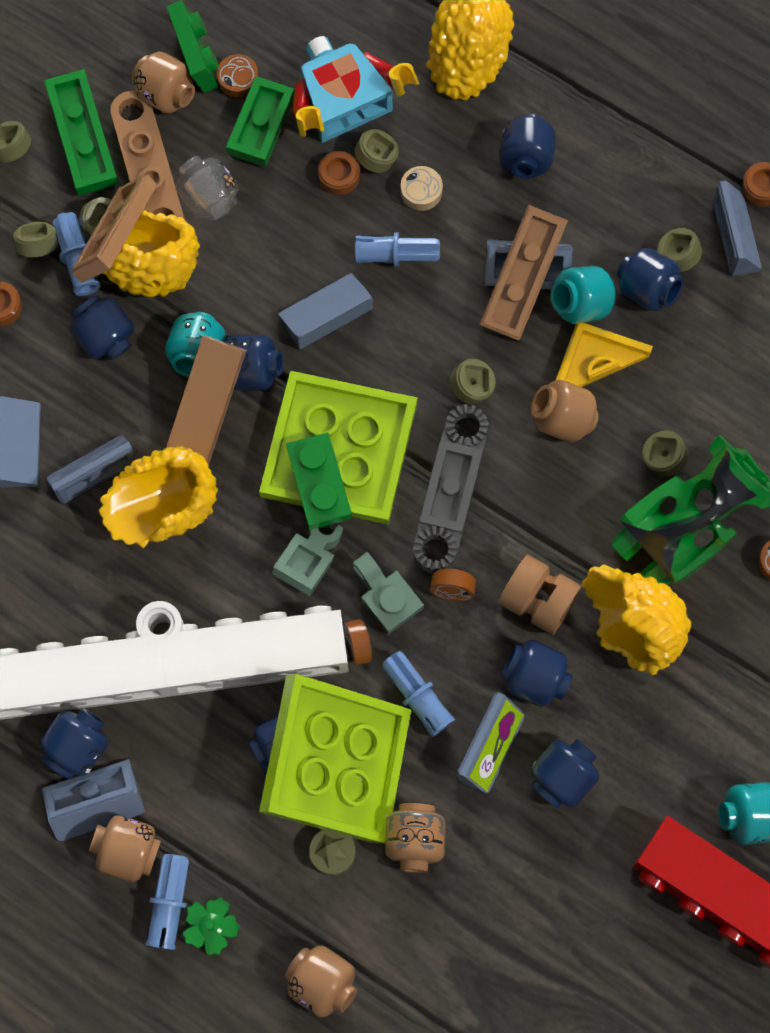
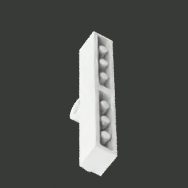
[0,601,349,720]

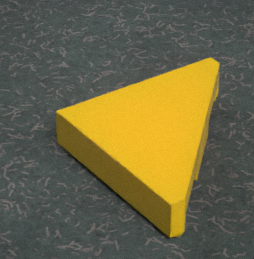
[556,323,653,387]

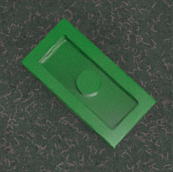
[167,0,219,93]
[226,76,295,167]
[286,432,352,530]

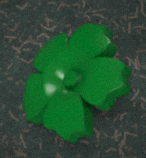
[183,898,240,956]

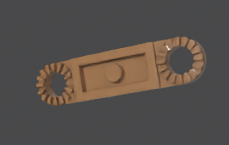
[111,91,184,218]

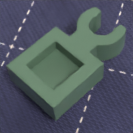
[272,525,343,596]

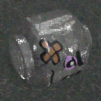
[176,156,239,221]

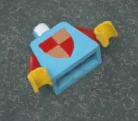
[292,36,419,143]

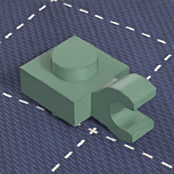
[353,552,424,635]

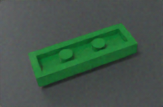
[44,69,119,196]

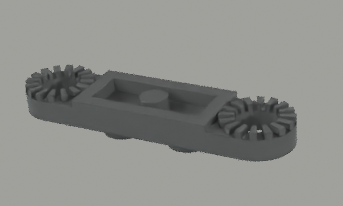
[413,404,489,573]

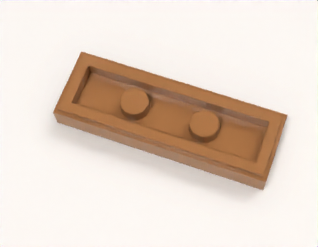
[71,174,157,283]
[479,205,568,341]
[166,335,247,466]

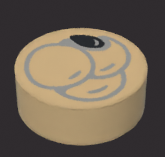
[401,166,443,211]

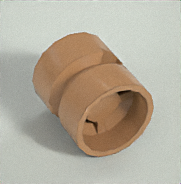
[498,554,582,636]

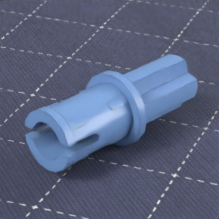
[53,212,101,296]
[355,232,440,267]
[382,651,455,737]
[145,854,189,950]

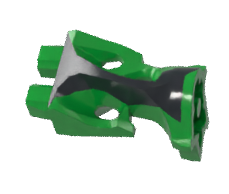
[611,435,770,585]

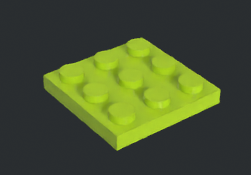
[259,371,417,525]
[259,673,411,844]

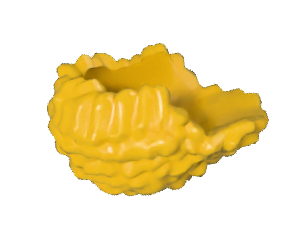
[425,0,514,101]
[102,210,200,298]
[99,446,218,548]
[582,565,691,675]

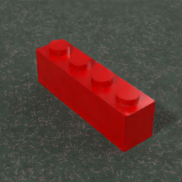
[632,815,770,969]

